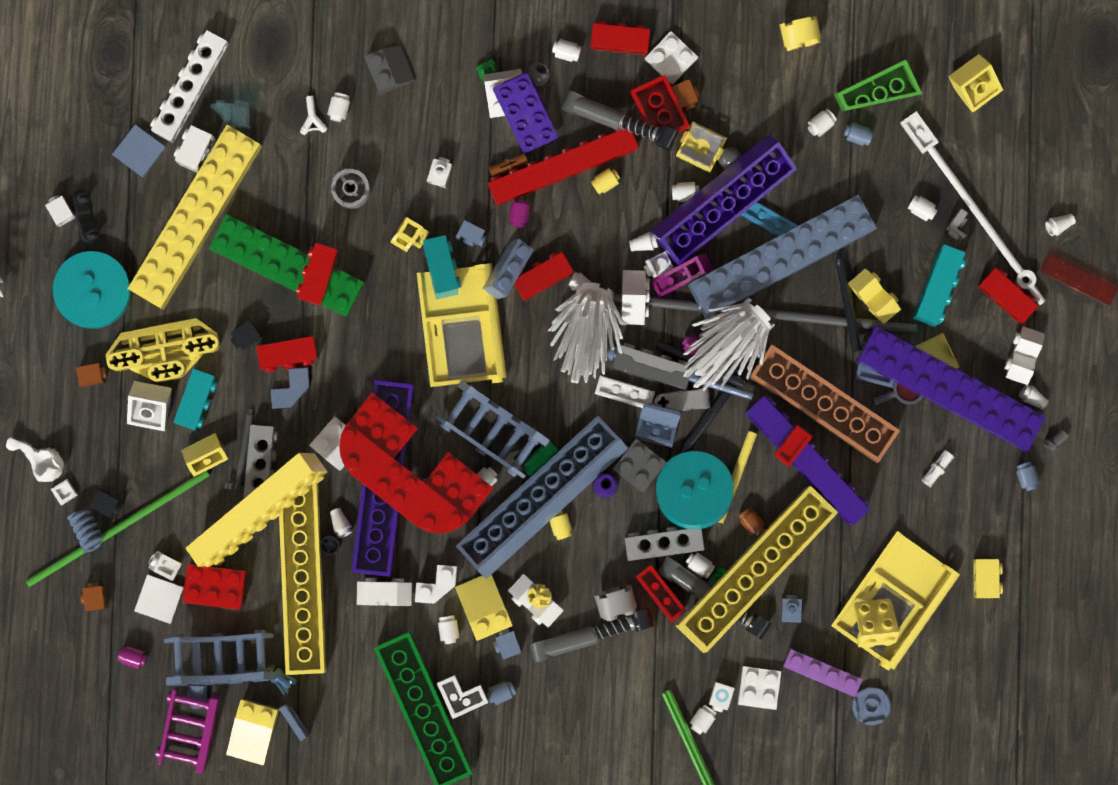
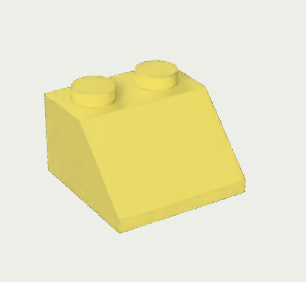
[948,54,1003,112]

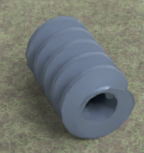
[67,510,104,553]

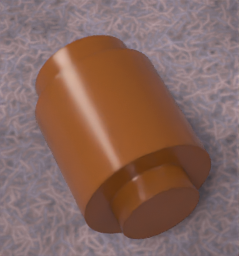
[738,507,766,537]

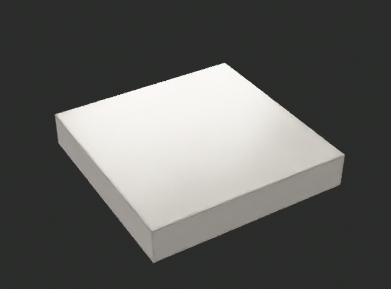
[134,575,184,624]

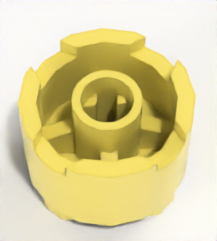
[780,16,821,51]

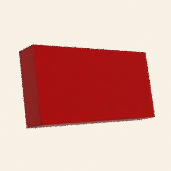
[773,425,813,467]

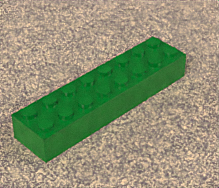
[209,214,365,318]
[374,632,473,785]

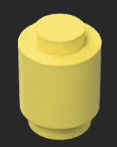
[591,168,620,194]
[550,510,572,540]

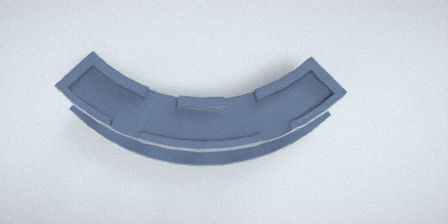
[436,381,550,479]
[164,630,276,686]

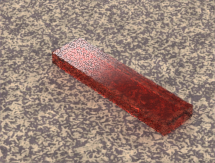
[1041,254,1118,306]

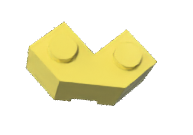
[848,269,901,324]

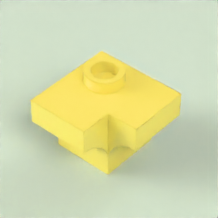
[390,217,429,252]

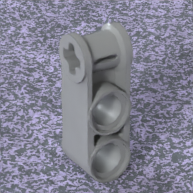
[654,388,710,411]

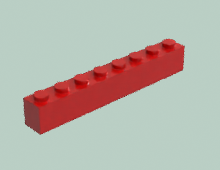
[488,128,639,206]

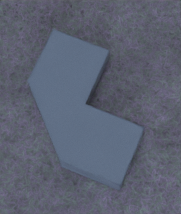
[271,368,309,409]

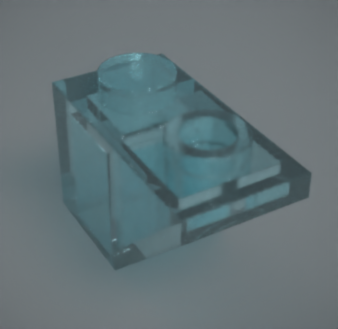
[211,100,251,129]

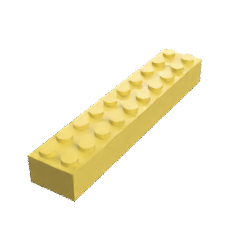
[128,125,262,310]
[279,483,326,675]
[676,486,838,653]

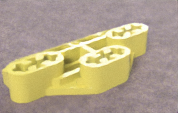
[106,318,220,382]

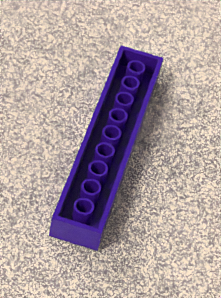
[856,326,1046,451]
[352,380,414,577]

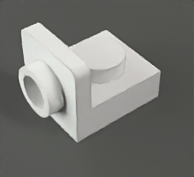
[644,252,674,279]
[148,551,181,581]

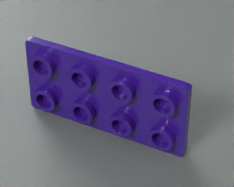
[492,72,558,153]

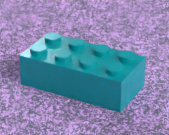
[912,244,967,327]

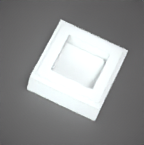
[51,479,78,505]

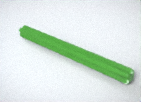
[662,690,715,785]

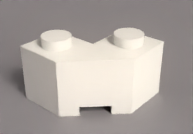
[1004,327,1045,385]
[415,565,457,604]
[508,574,564,627]
[357,578,412,606]

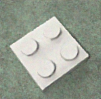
[644,31,698,85]
[738,666,781,710]

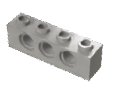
[244,425,278,499]
[624,527,704,561]

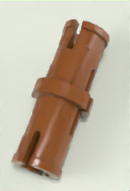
[488,153,528,178]

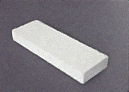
[595,375,655,408]

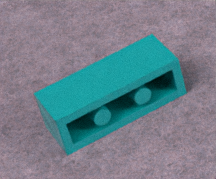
[423,235,461,299]
[173,369,218,431]

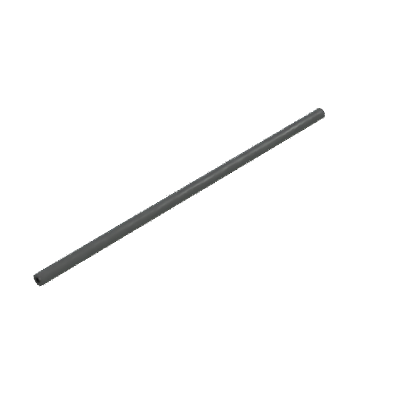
[613,293,917,333]

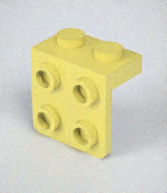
[854,599,899,648]

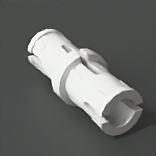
[921,450,954,488]

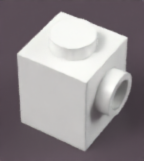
[427,157,453,188]

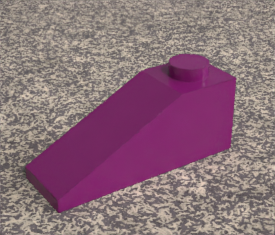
[651,253,714,298]

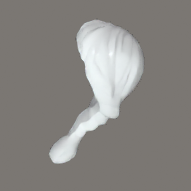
[6,437,64,482]

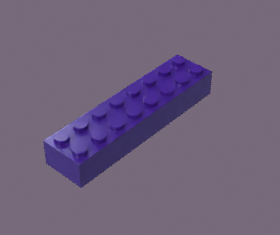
[651,134,797,265]
[745,396,870,526]

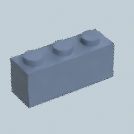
[482,239,534,299]

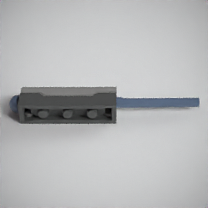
[607,343,754,400]

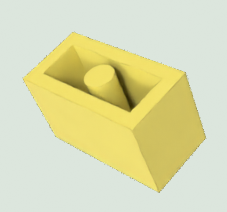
[181,433,228,476]
[973,559,1003,598]

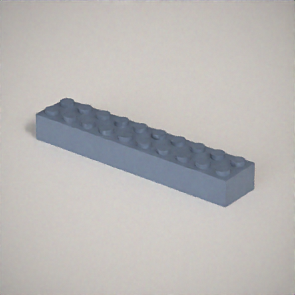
[688,195,877,319]
[456,416,628,579]

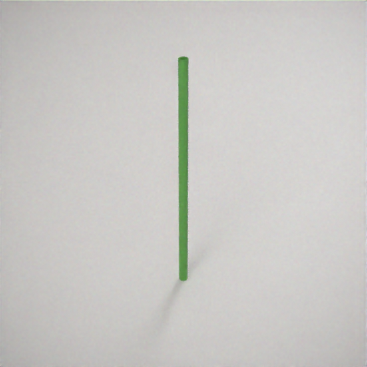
[26,470,210,587]

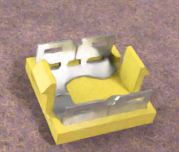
[676,122,727,173]

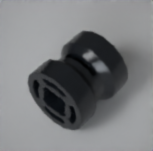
[320,536,341,555]

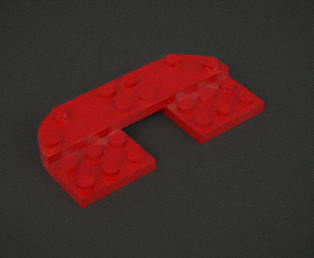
[339,393,494,533]

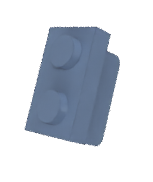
[635,403,681,448]

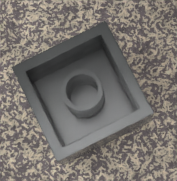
[612,439,667,493]

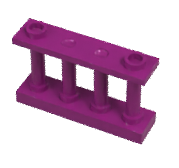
[156,686,221,774]

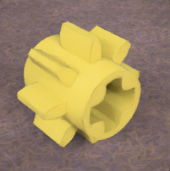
[527,584,551,609]

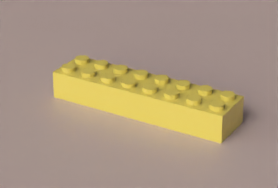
[186,453,327,567]

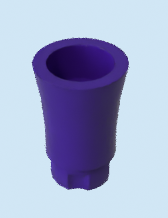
[592,471,619,498]

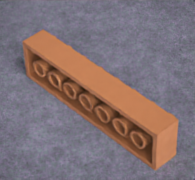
[749,345,900,463]

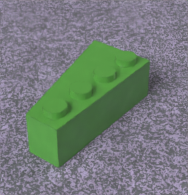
[834,60,922,111]

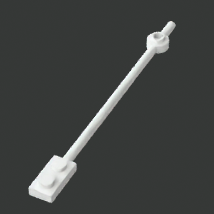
[900,111,1046,305]

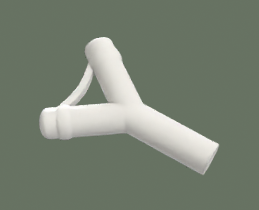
[300,96,327,135]

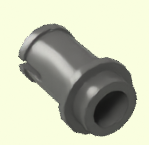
[1044,429,1069,453]

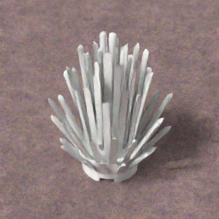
[548,283,625,383]
[683,298,775,391]

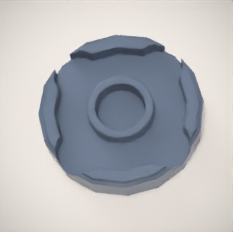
[852,687,891,725]

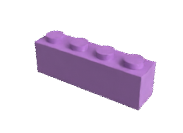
[782,648,863,697]

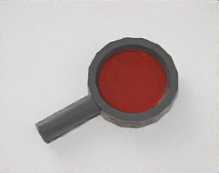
[873,382,923,406]

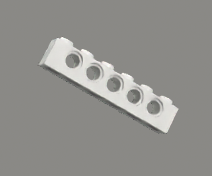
[151,30,229,143]

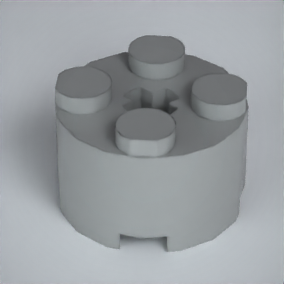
[331,169,371,209]
[594,584,637,621]

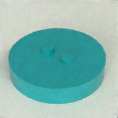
[53,251,132,329]
[656,451,733,529]

